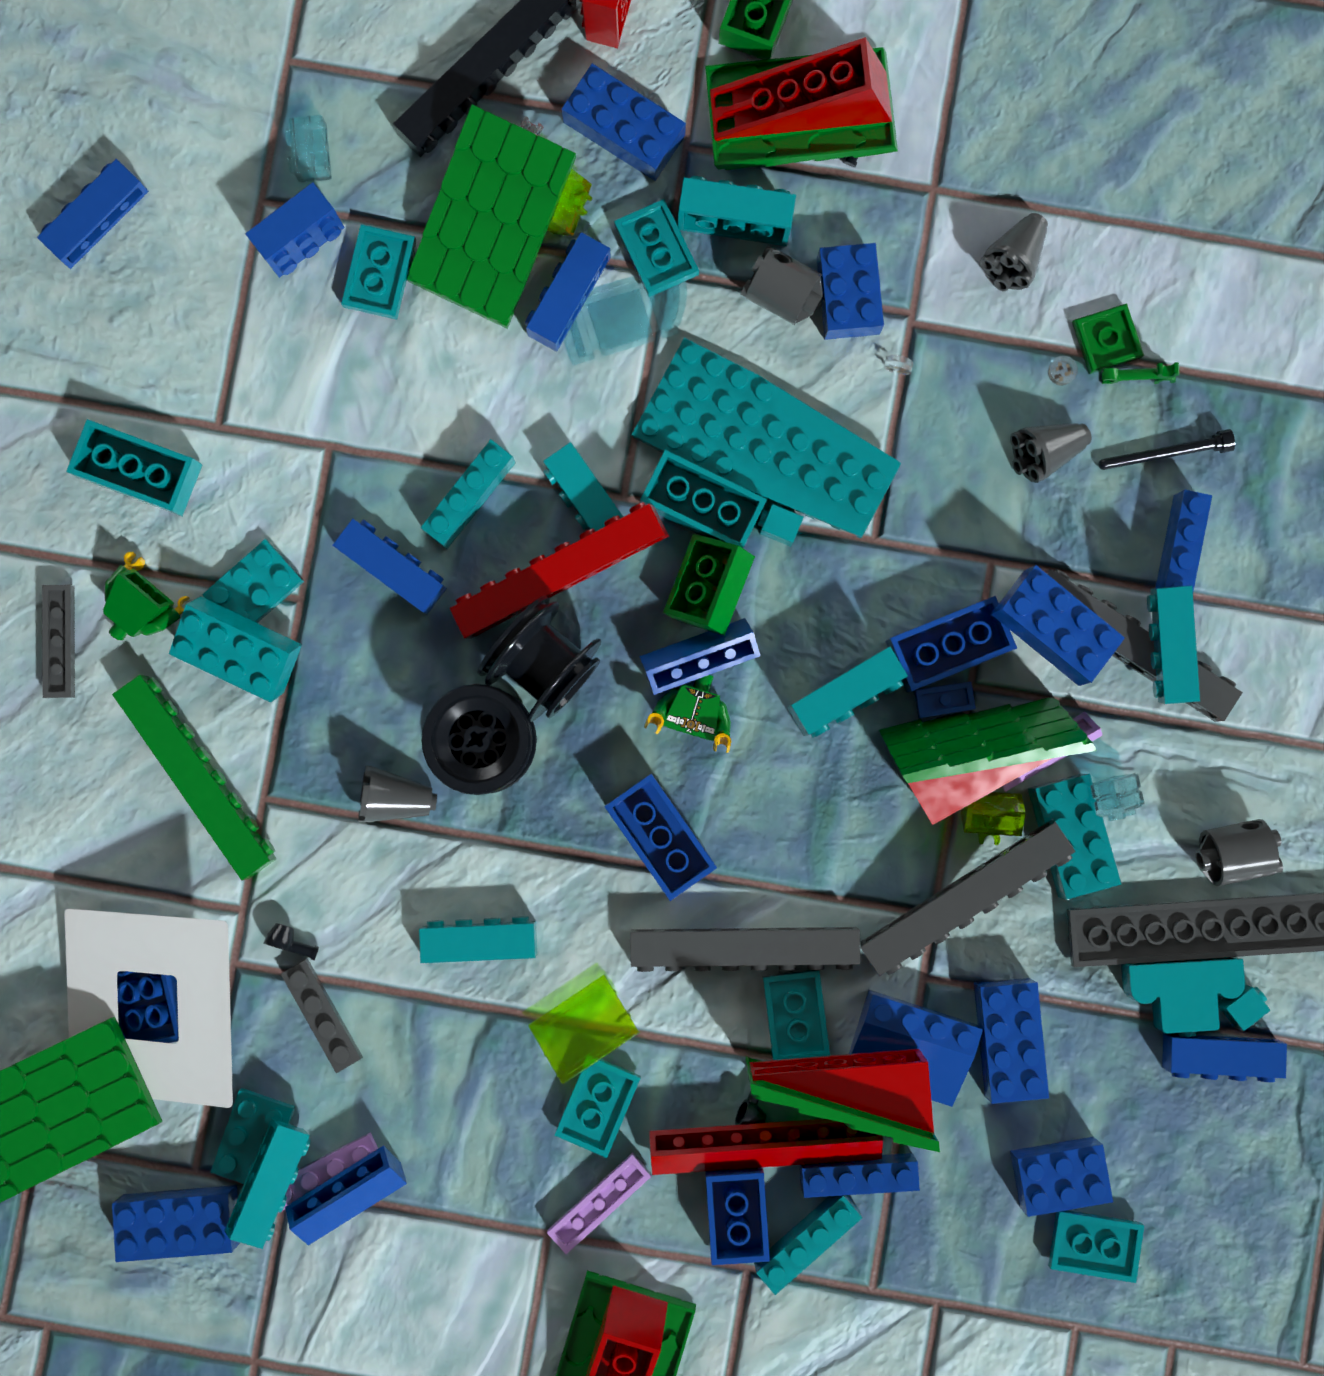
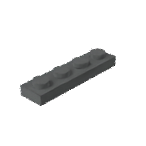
[42,585,75,698]
[281,958,363,1073]

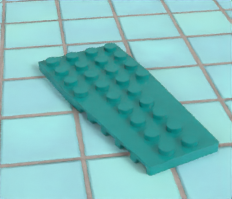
[632,338,901,538]

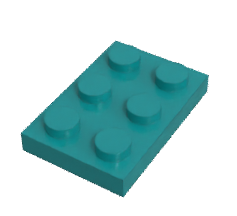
[614,199,699,297]
[341,224,417,320]
[202,539,305,623]
[762,970,830,1060]
[554,1054,641,1158]
[210,1088,295,1184]
[1048,1210,1145,1283]

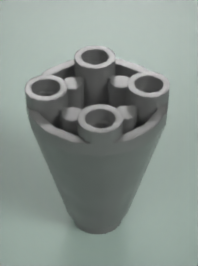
[979,213,1048,291]
[1010,423,1092,483]

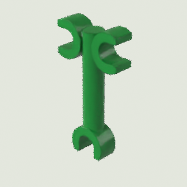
[1102,362,1179,384]

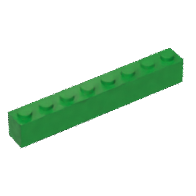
[112,675,276,881]

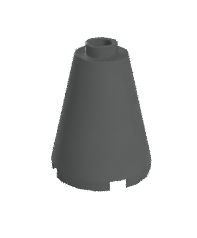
[358,765,437,823]

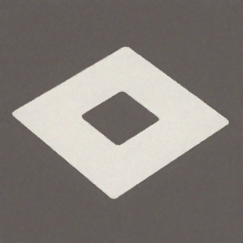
[65,909,233,1108]

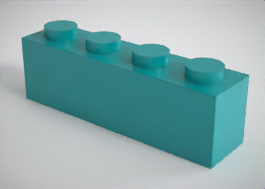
[420,439,516,549]
[543,442,623,532]
[1147,586,1200,704]
[419,916,537,963]
[224,1119,310,1249]
[754,1195,863,1295]

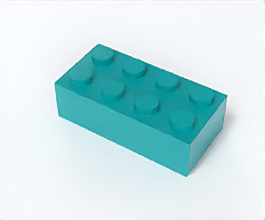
[678,176,796,247]
[66,419,202,517]
[640,450,767,548]
[169,596,302,703]
[786,647,908,738]
[1027,774,1122,900]

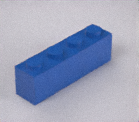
[37,159,149,269]
[525,232,611,352]
[1155,490,1212,591]
[332,519,447,615]
[639,618,761,695]
[1162,1033,1287,1082]
[285,1145,407,1246]
[799,1153,920,1198]

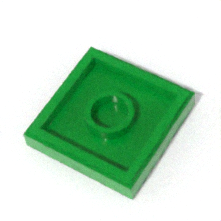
[1072,303,1144,374]

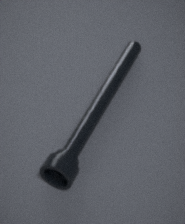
[1098,429,1235,470]

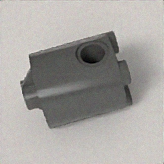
[741,246,823,325]
[1195,819,1283,886]

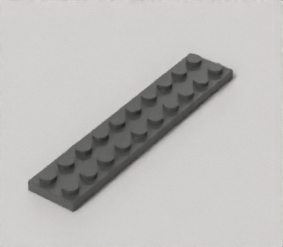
[1067,893,1324,967]

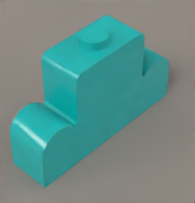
[1121,957,1245,1037]

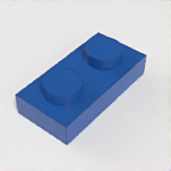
[914,682,976,718]

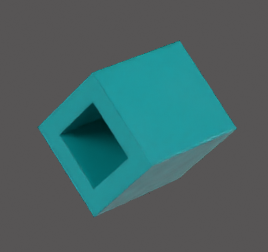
[758,504,804,547]
[1218,985,1271,1031]

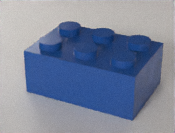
[245,182,345,278]
[817,243,884,340]
[1010,1136,1113,1217]
[705,1168,770,1265]

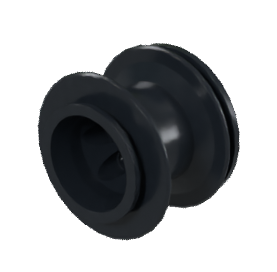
[477,595,601,722]
[421,684,537,795]

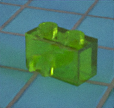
[547,169,592,236]
[961,792,1026,845]

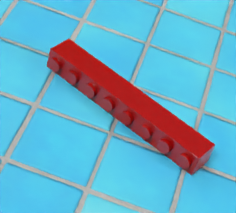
[449,502,669,639]
[649,1119,883,1175]

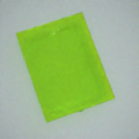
[528,975,640,1084]

